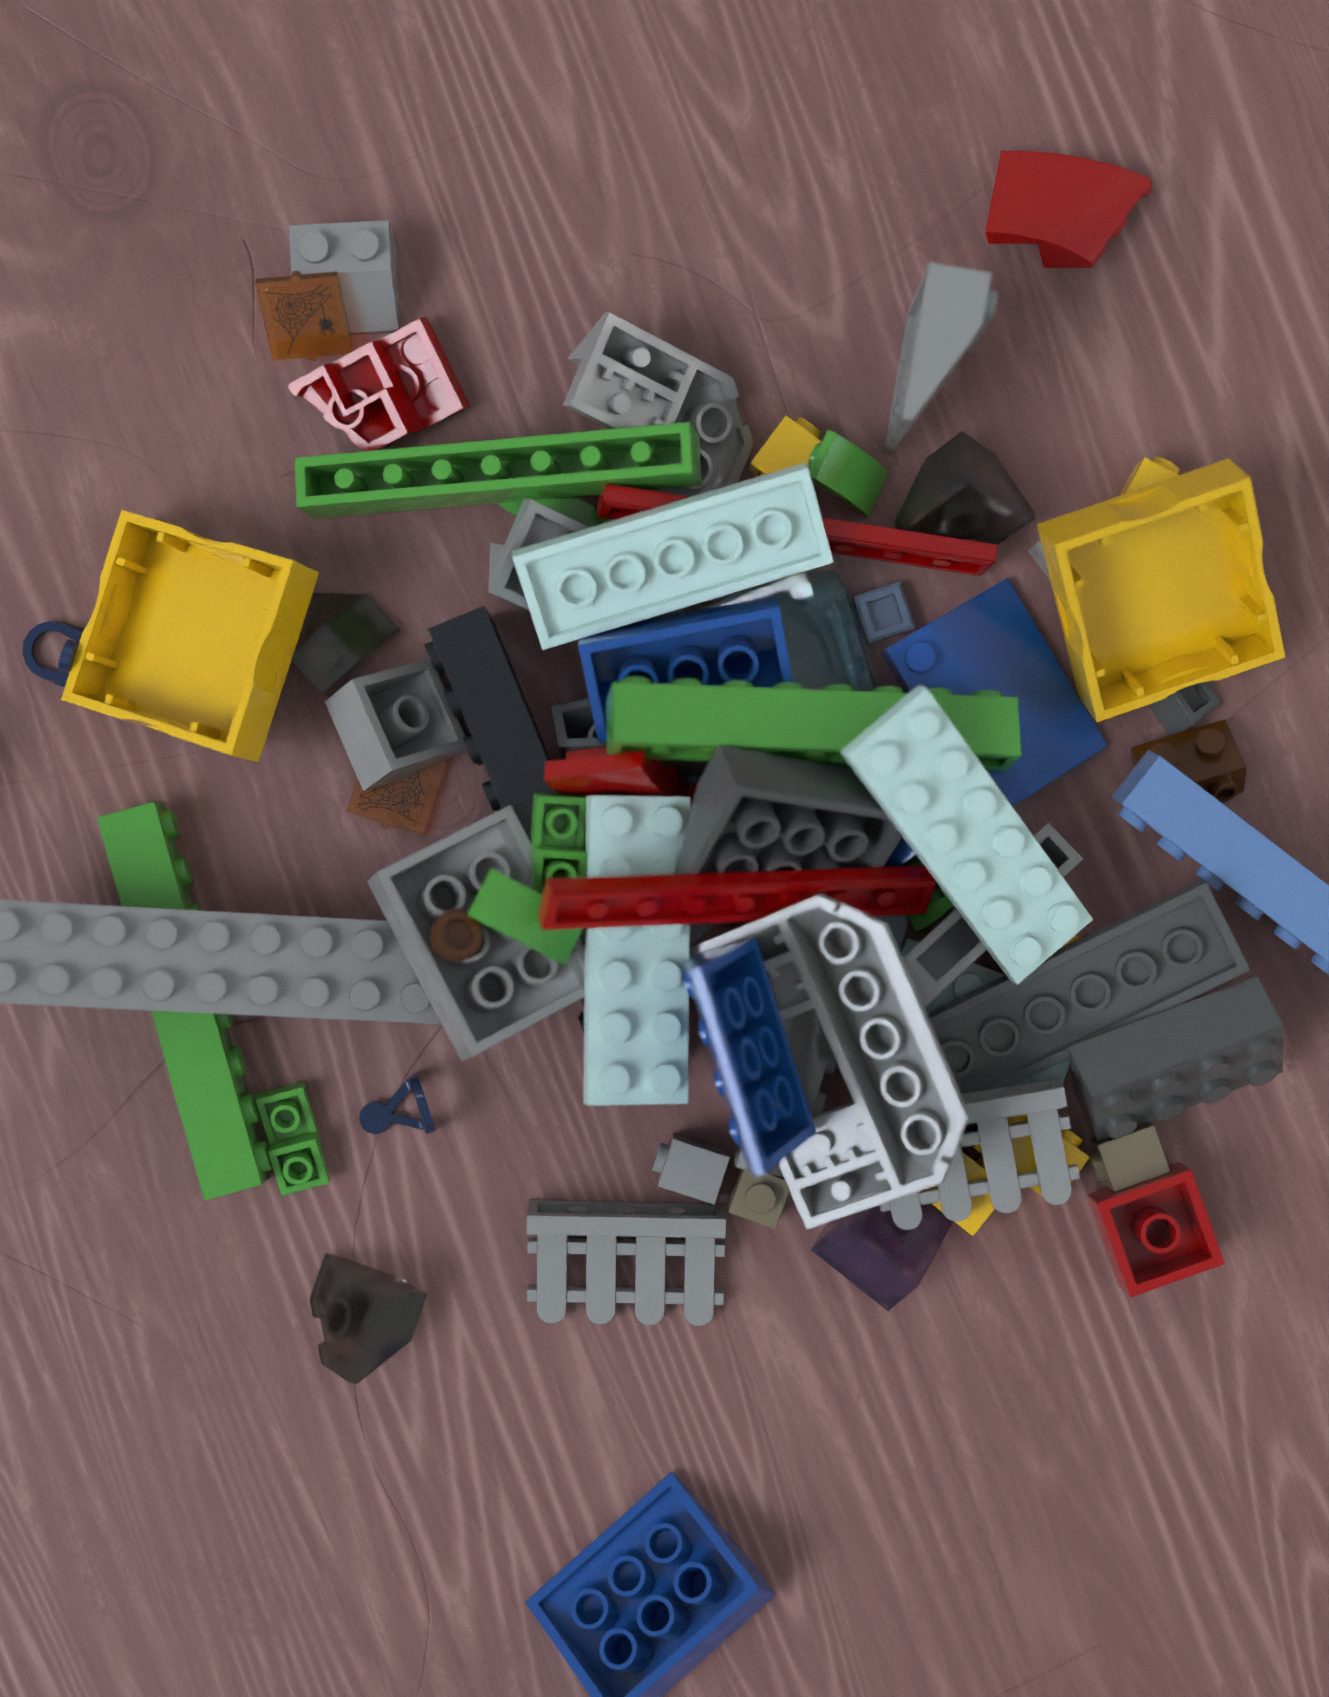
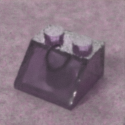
[811,1204,954,1311]

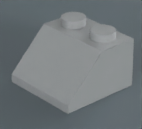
[289,220,400,337]
[325,659,467,791]

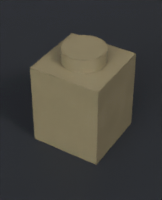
[1088,1122,1171,1192]
[727,1168,790,1230]

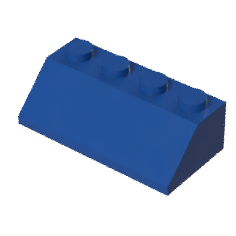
[578,596,793,743]

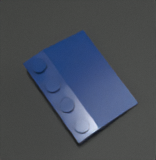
[881,578,1108,806]
[683,937,816,1176]
[525,1472,776,1697]

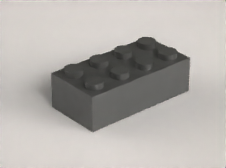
[1068,976,1283,1141]

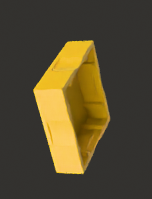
[1037,458,1285,722]
[61,510,319,763]

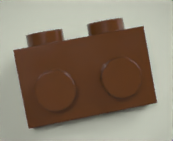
[1131,719,1247,803]

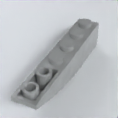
[903,822,1083,1008]

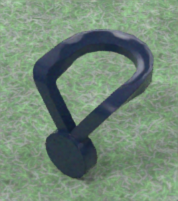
[22,621,85,687]
[359,1073,435,1134]

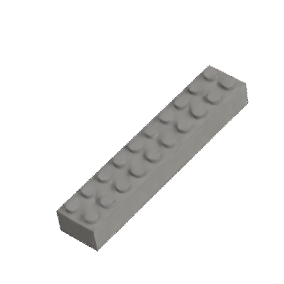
[0,900,441,1024]

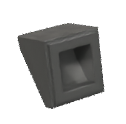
[1149,682,1221,736]

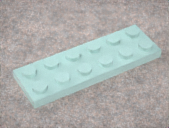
[512,463,834,650]
[840,685,1093,985]
[584,796,691,1105]

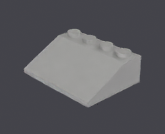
[883,262,998,454]
[367,805,585,1061]

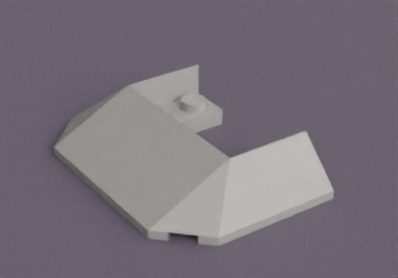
[488,312,754,624]
[689,894,970,1230]

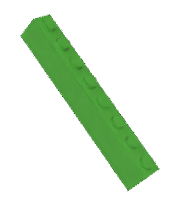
[295,422,702,519]
[606,677,1021,771]
[97,801,273,1201]

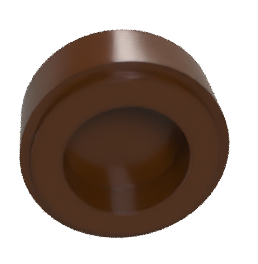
[429,908,484,962]

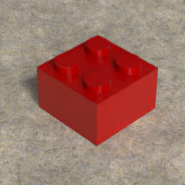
[1087,1162,1225,1298]

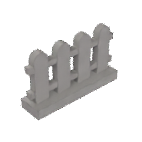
[880,1077,1080,1230]
[527,1200,726,1326]

